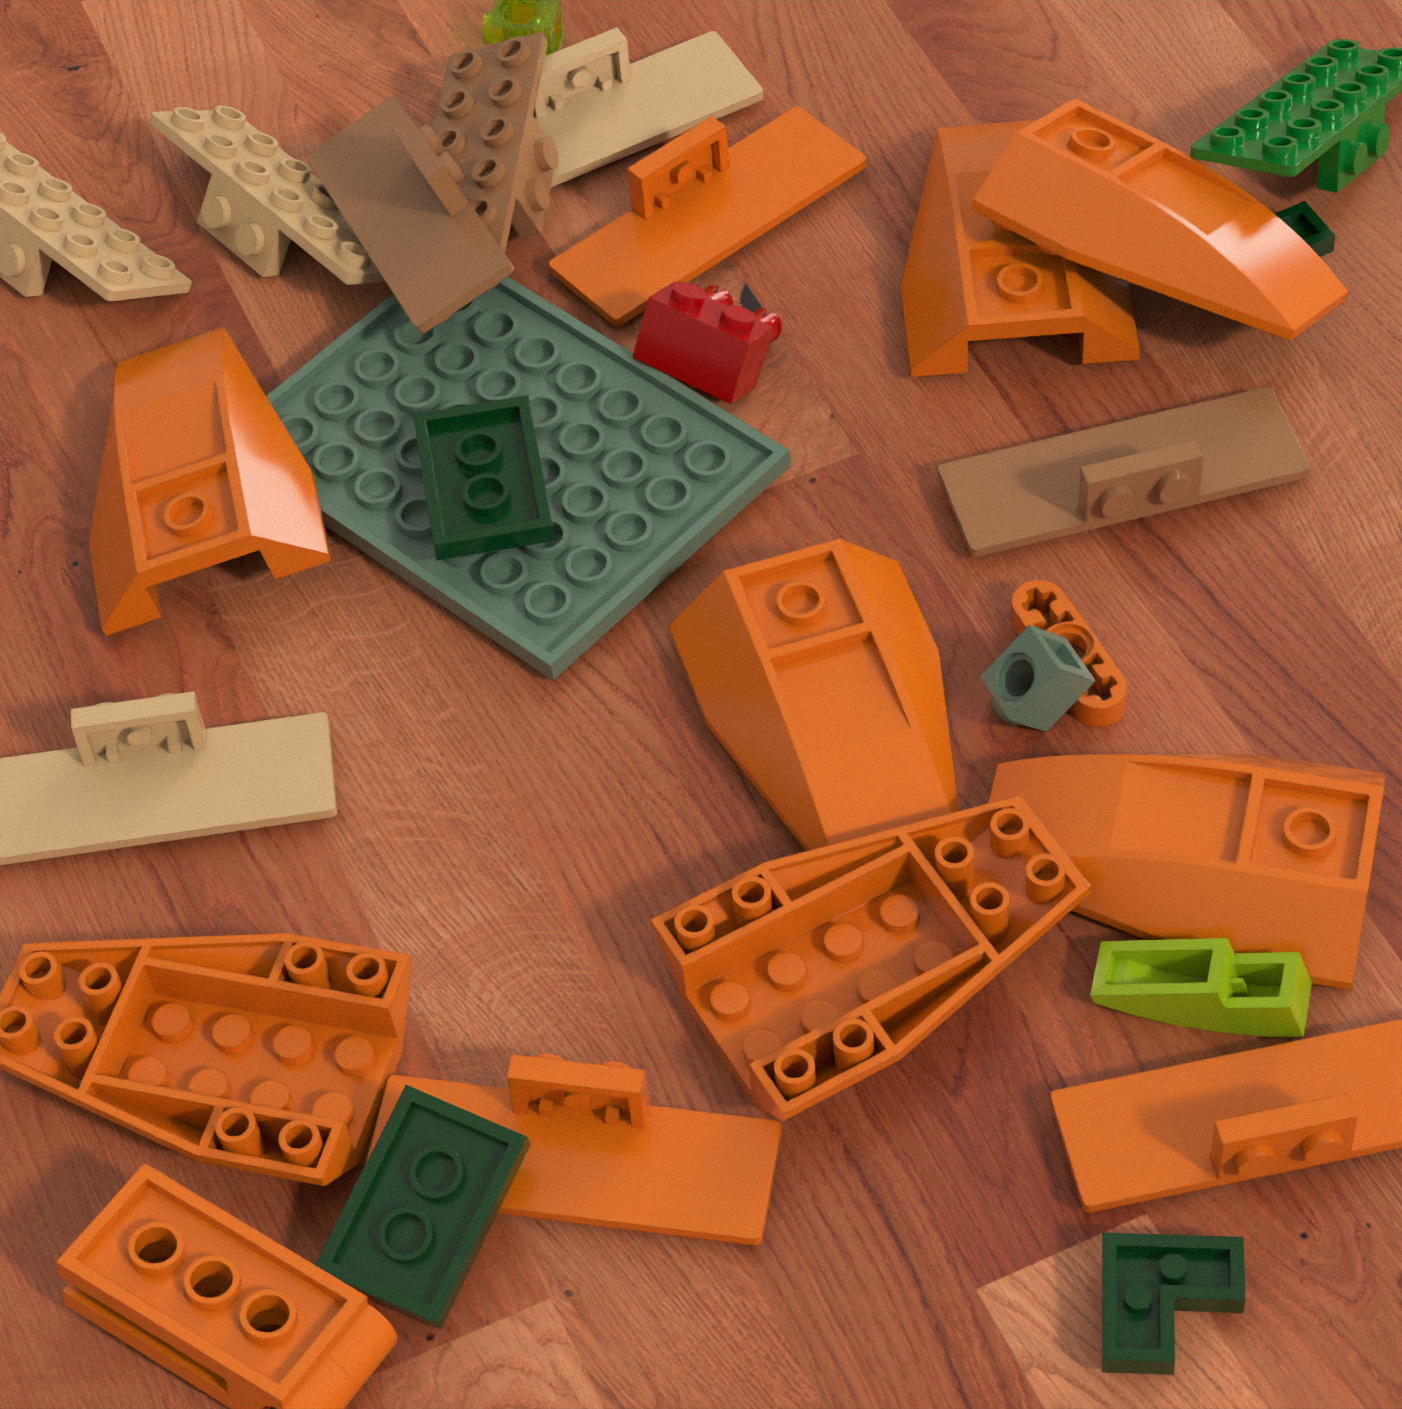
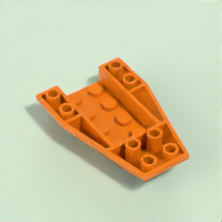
[970,98,1348,341]
[901,120,1140,377]
[89,327,332,636]
[669,538,959,851]
[988,754,1386,991]
[650,795,1091,1121]
[0,933,412,1186]

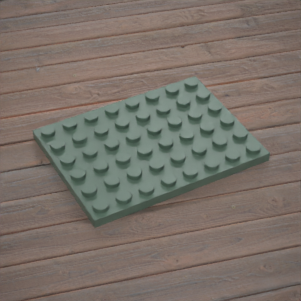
[266,276,791,681]

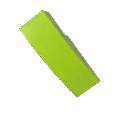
[1090,938,1312,1038]

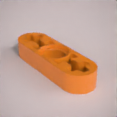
[1011,580,1127,727]

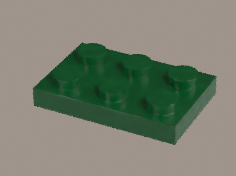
[413,395,555,561]
[315,1085,531,1330]

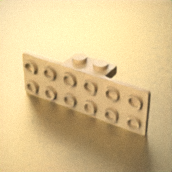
[533,27,764,188]
[149,106,386,285]
[0,133,192,301]
[0,691,337,865]

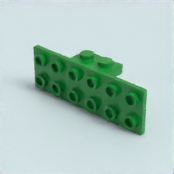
[1190,39,1402,193]

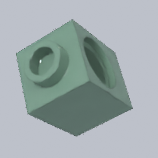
[980,625,1095,732]

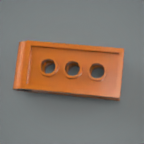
[56,1163,398,1409]

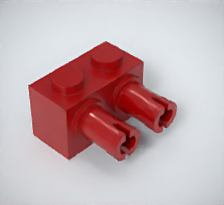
[632,282,782,404]

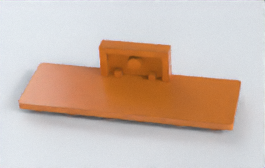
[548,106,867,327]
[1050,1019,1402,1213]
[366,1054,782,1246]

